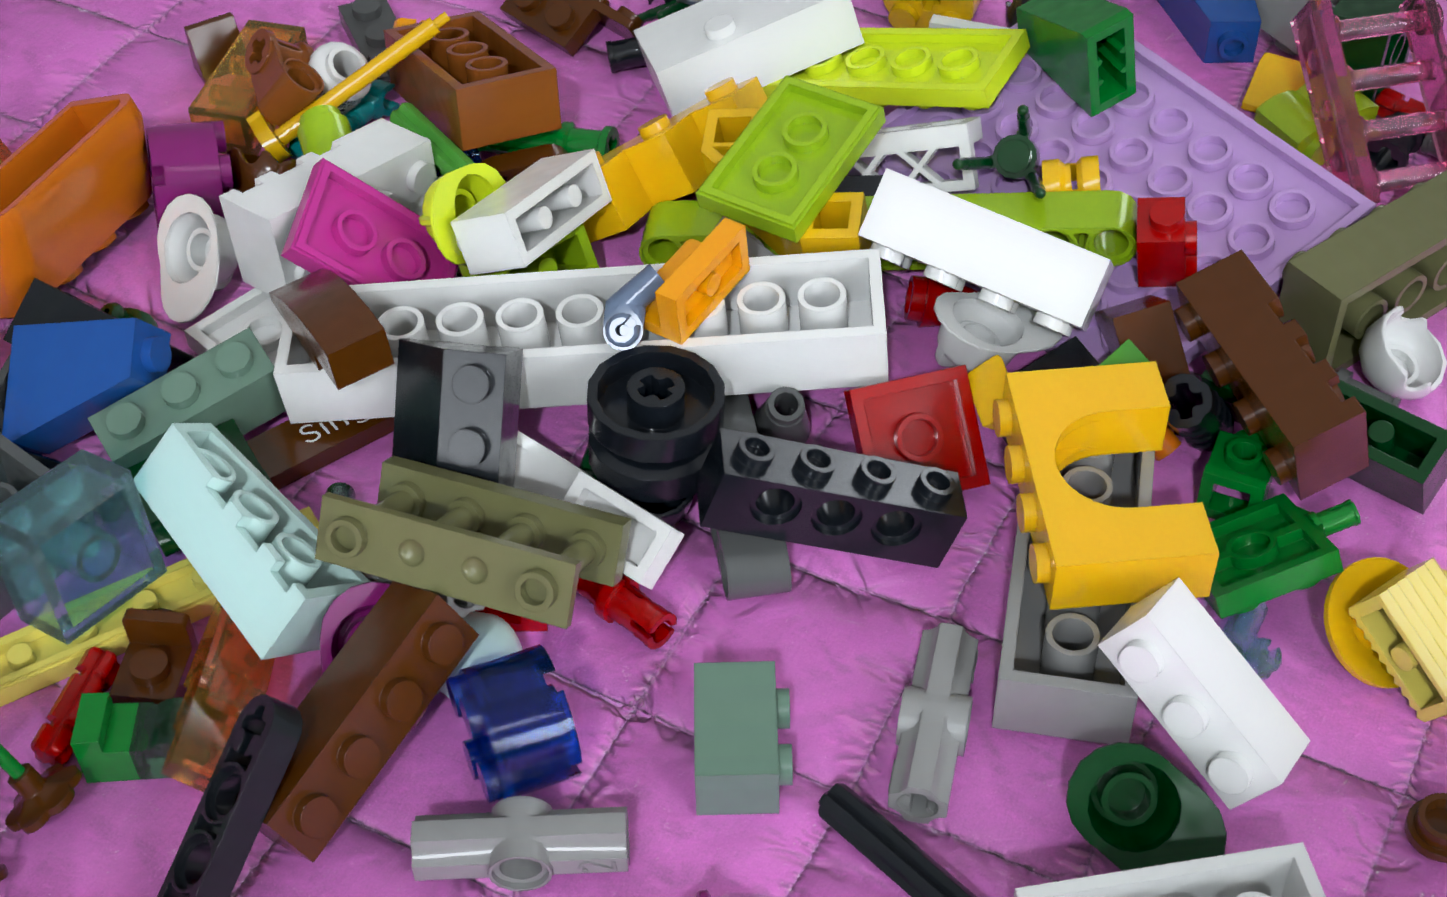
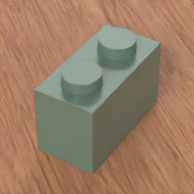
[694,661,793,815]

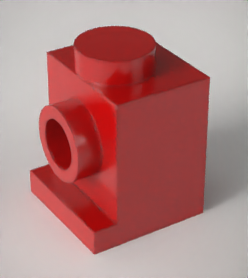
[1136,197,1197,287]

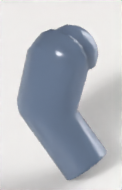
[603,264,665,351]

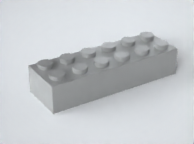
[992,451,1155,745]

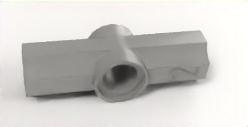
[888,622,979,824]
[410,796,630,891]

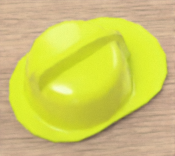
[418,163,506,265]

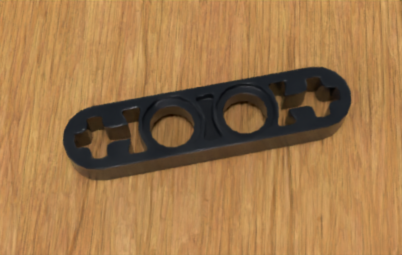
[157,695,303,897]

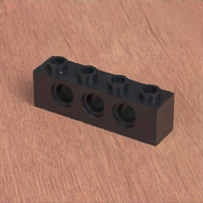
[696,427,967,568]

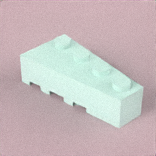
[132,423,370,660]

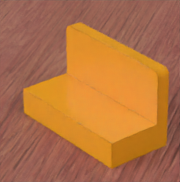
[644,218,750,345]

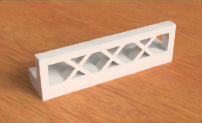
[853,116,983,192]

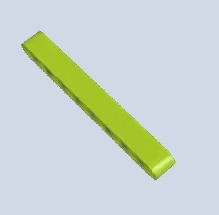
[639,190,1137,270]

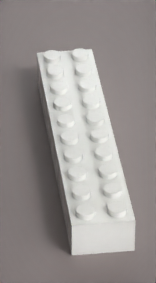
[273,248,889,424]

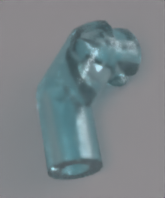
[1222,603,1282,680]

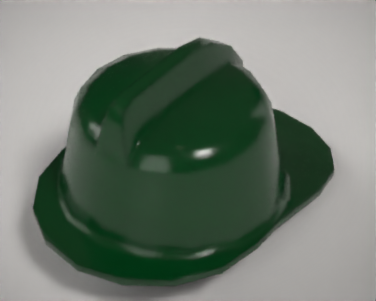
[1066,742,1227,871]

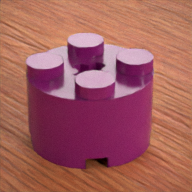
[146,120,233,228]

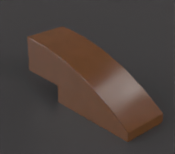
[269,268,395,390]

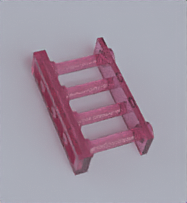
[1290,0,1447,205]

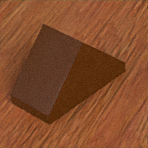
[1095,295,1190,385]

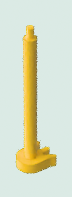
[246,11,451,163]

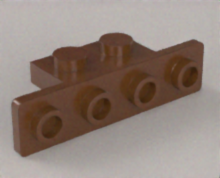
[499,0,644,57]

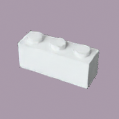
[450,149,612,275]
[1098,577,1311,810]

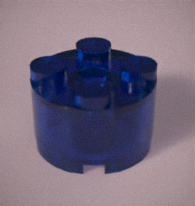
[446,644,582,803]

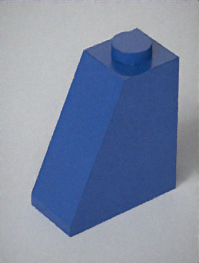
[2,318,172,455]

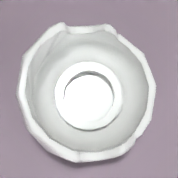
[1359,306,1447,400]

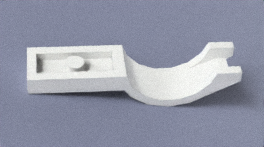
[514,431,685,590]

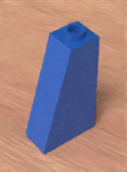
[1157,0,1261,63]

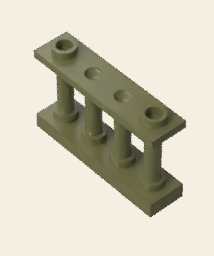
[315,456,632,629]

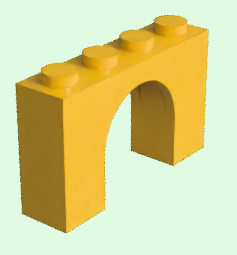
[993,361,1219,610]

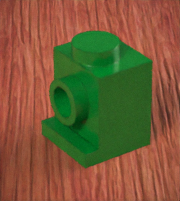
[1196,430,1273,520]

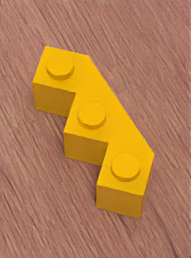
[583,76,768,243]
[701,108,872,255]

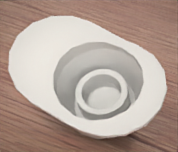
[157,193,238,323]
[934,292,1062,372]

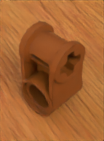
[245,28,324,127]

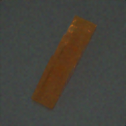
[160,600,275,793]

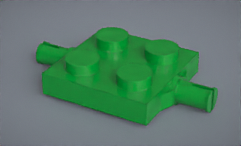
[1204,493,1361,619]

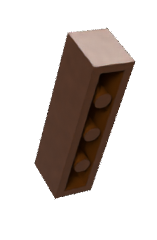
[259,581,479,863]

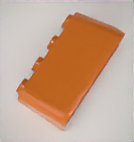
[0,93,153,319]

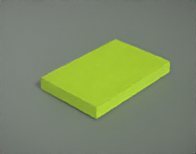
[695,75,886,243]

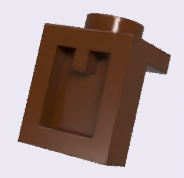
[109,608,201,716]

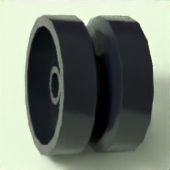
[587,345,725,503]

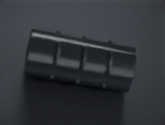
[1164,374,1234,451]

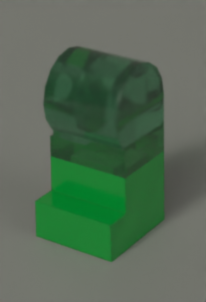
[70,692,214,783]

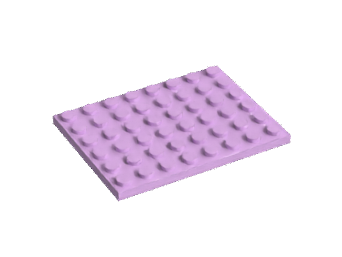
[846,23,1376,364]

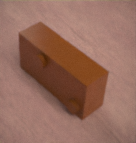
[384,11,562,151]

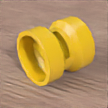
[1041,155,1101,192]

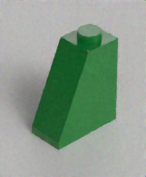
[1016,0,1136,118]

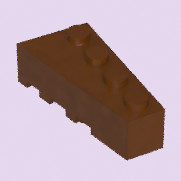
[1173,249,1369,501]

